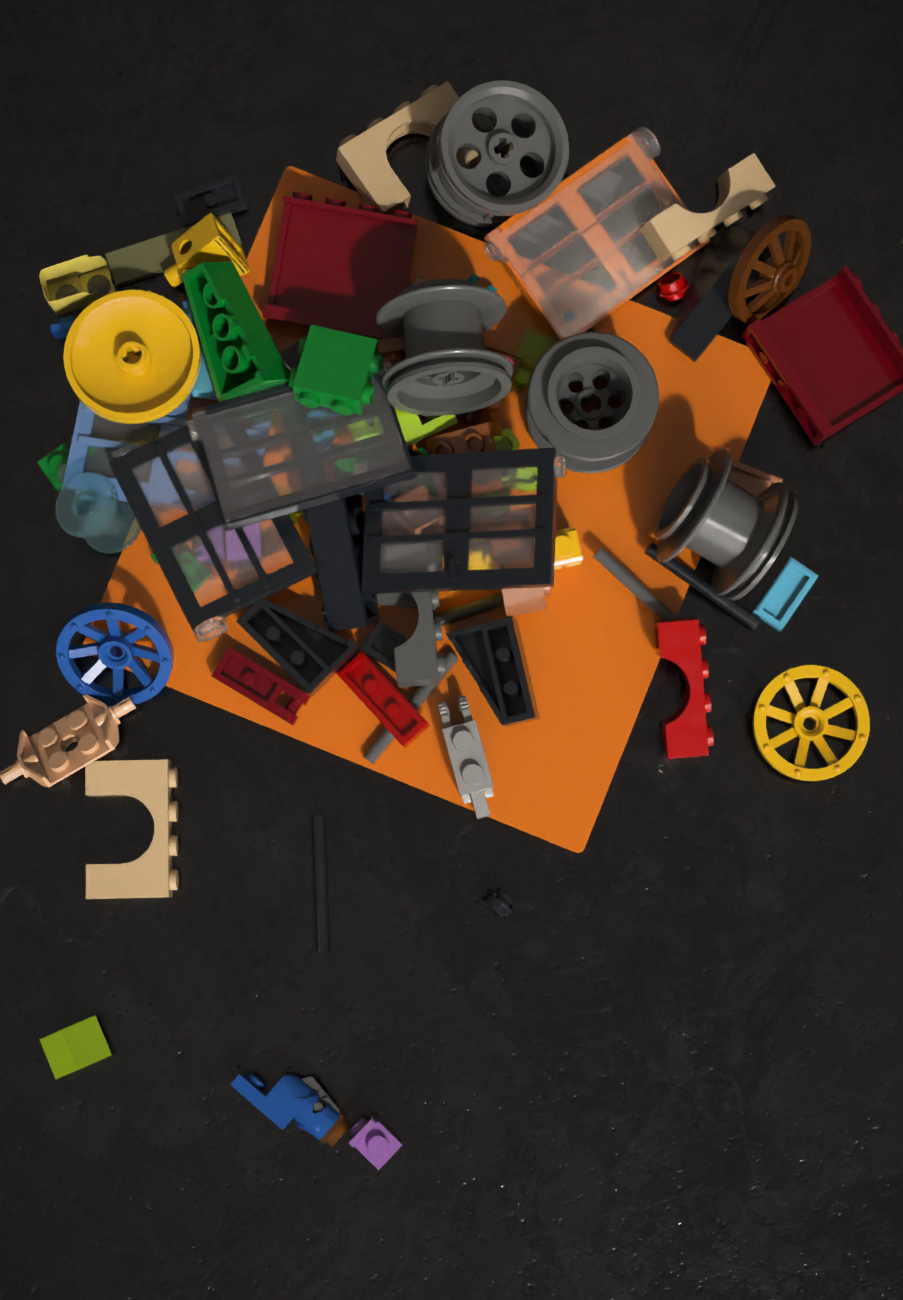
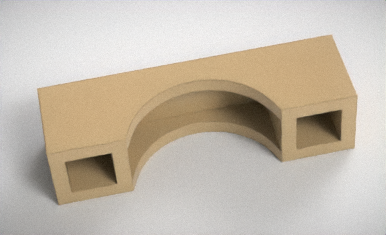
[639,153,776,262]

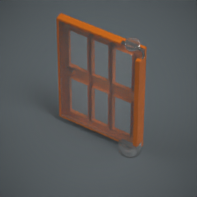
[484,126,710,342]

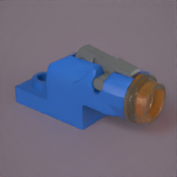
[230,1071,350,1147]

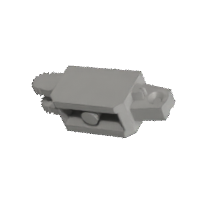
[437,696,494,819]

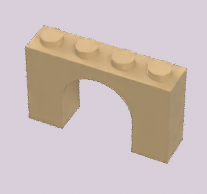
[336,81,483,215]
[85,759,179,899]

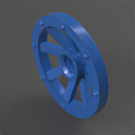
[56,603,174,705]

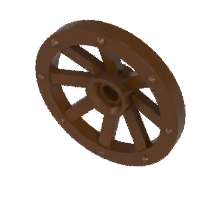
[728,214,811,325]

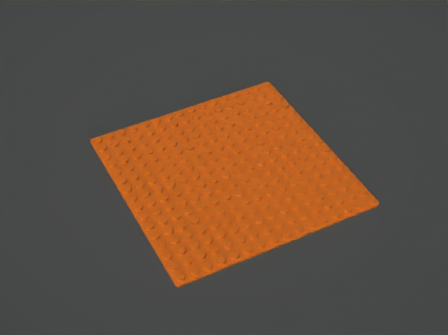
[82,166,771,853]

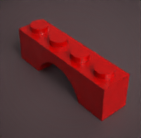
[654,617,714,759]

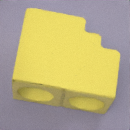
[39,255,116,316]

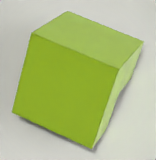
[39,1015,112,1079]

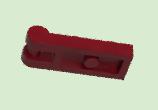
[211,647,311,725]

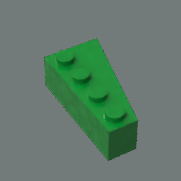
[182,262,290,402]

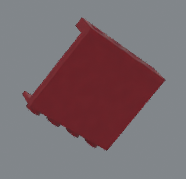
[263,192,419,340]
[741,266,903,445]

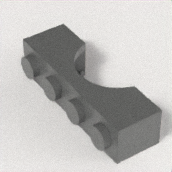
[385,544,446,688]

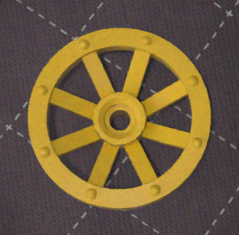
[752,665,870,781]

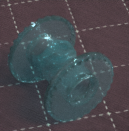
[55,472,141,554]

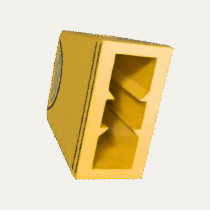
[164,213,250,287]

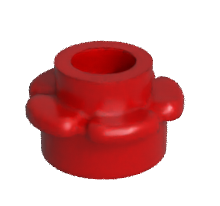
[657,272,689,301]

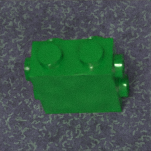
[289,325,384,416]

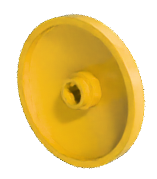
[63,290,201,424]

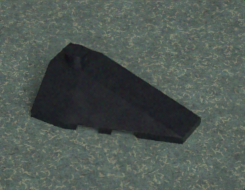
[669,225,771,362]

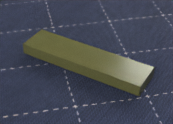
[105,212,242,288]

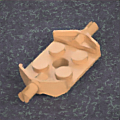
[0,695,136,787]

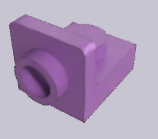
[348,1114,403,1170]

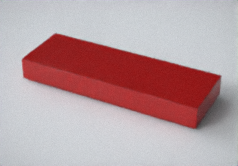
[336,651,430,748]

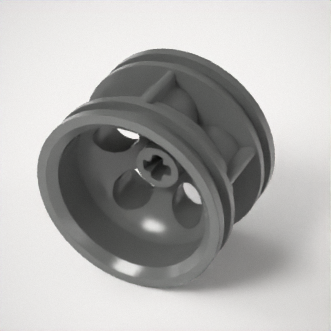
[425,80,569,228]

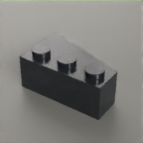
[236,599,360,697]
[446,617,540,727]

